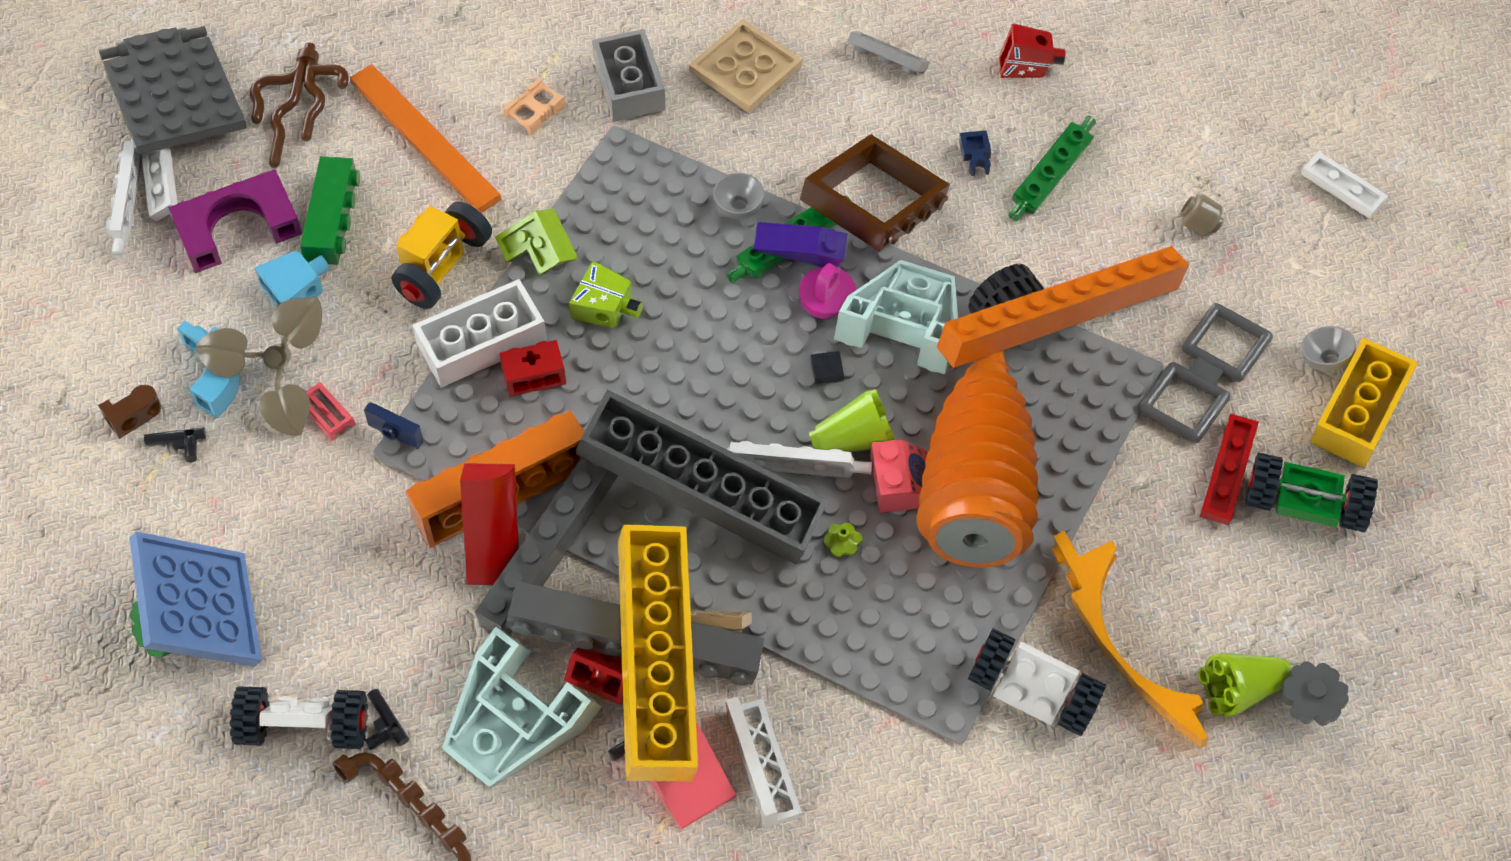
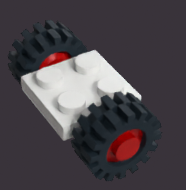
[968,628,1106,737]
[230,686,368,749]

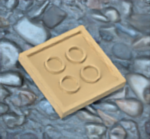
[689,19,803,113]

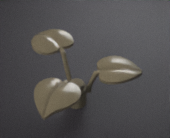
[195,296,322,436]

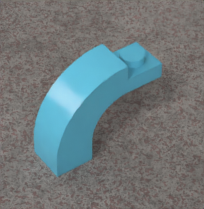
[177,321,240,419]

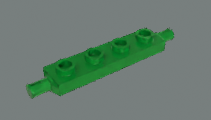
[1008,116,1096,221]
[726,195,851,284]

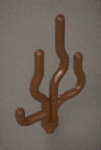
[250,42,349,168]

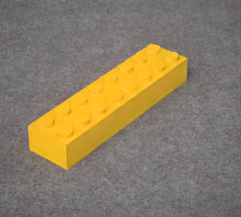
[618,525,698,782]

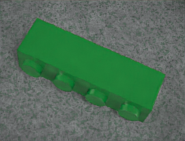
[300,156,360,265]

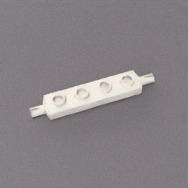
[107,139,142,258]
[727,441,872,478]

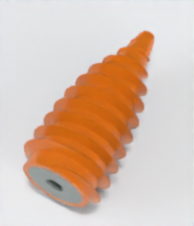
[916,350,1039,568]

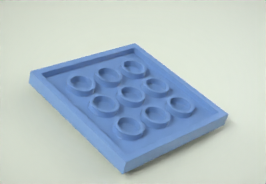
[129,531,262,666]

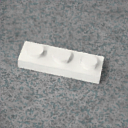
[141,147,177,222]
[1301,152,1388,219]

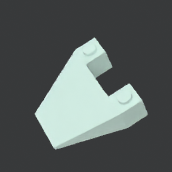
[834,260,958,374]
[442,627,602,788]

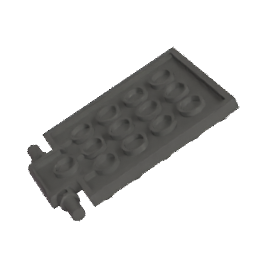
[99,26,247,155]

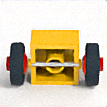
[391,201,492,309]

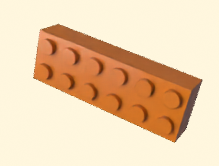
[405,410,585,548]

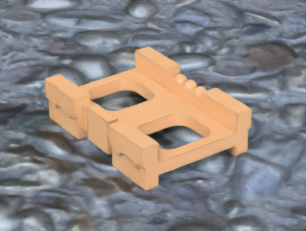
[504,78,566,135]

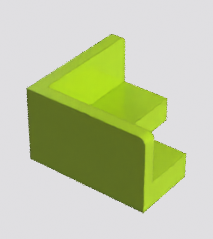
[495,208,578,275]

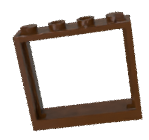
[800,134,950,252]

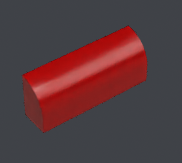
[460,463,519,585]

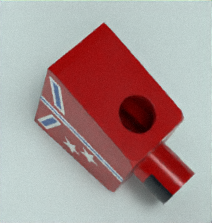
[999,24,1066,78]

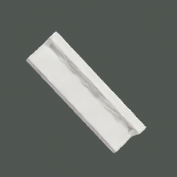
[726,696,802,828]

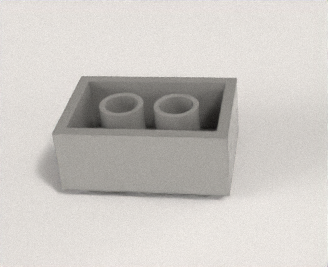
[592,29,666,122]

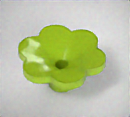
[823,523,862,557]

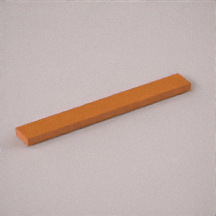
[350,64,501,213]

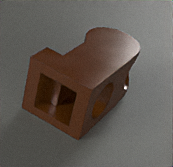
[98,385,162,439]

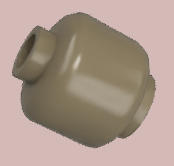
[1180,194,1224,236]

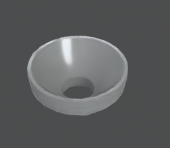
[713,173,764,219]
[1301,326,1356,372]

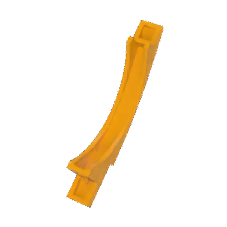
[1051,531,1208,748]

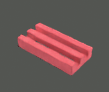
[306,382,356,441]

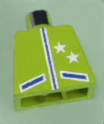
[569,261,643,328]

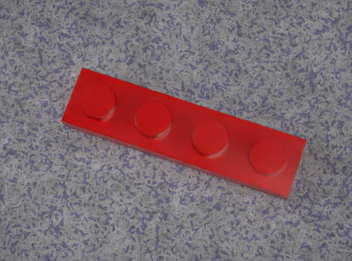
[1199,413,1259,526]

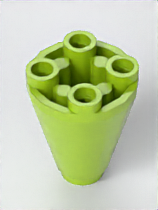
[809,389,896,452]
[1198,653,1292,717]

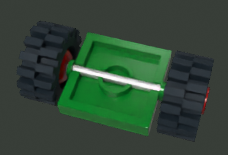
[1245,452,1378,533]

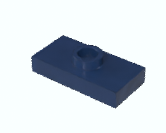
[364,402,424,449]

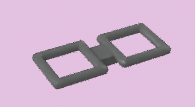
[1138,303,1273,443]

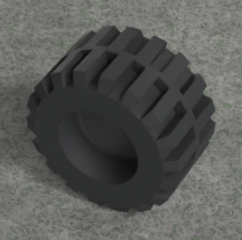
[968,264,1045,314]

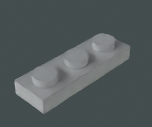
[847,31,930,75]

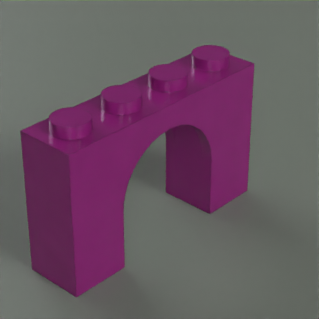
[168,169,302,273]

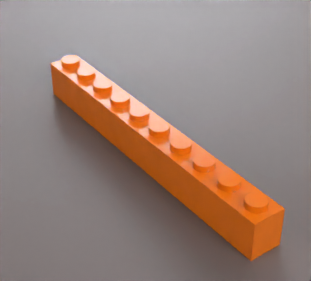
[936,246,1189,368]

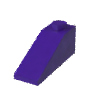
[753,222,848,267]

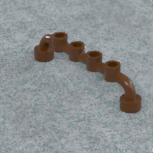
[332,752,471,861]

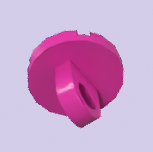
[799,263,856,319]

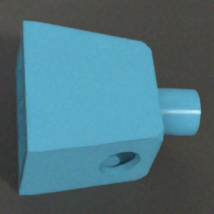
[255,251,330,306]

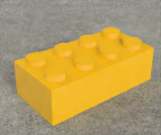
[1310,337,1418,468]

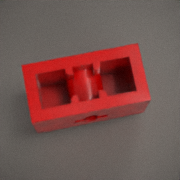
[499,340,567,397]
[563,648,623,705]

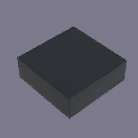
[810,351,844,384]

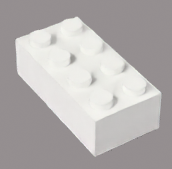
[412,279,547,388]

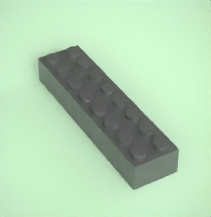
[575,389,828,564]

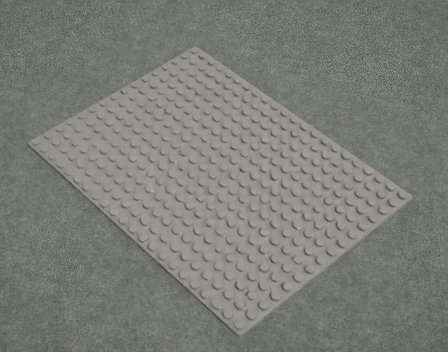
[374,126,1164,745]

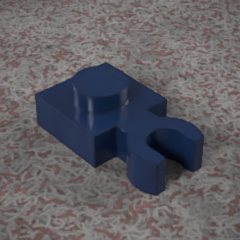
[959,130,991,176]

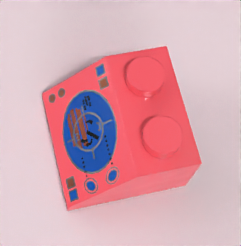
[870,439,928,513]

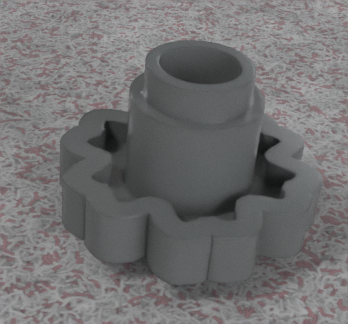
[1281,661,1349,726]

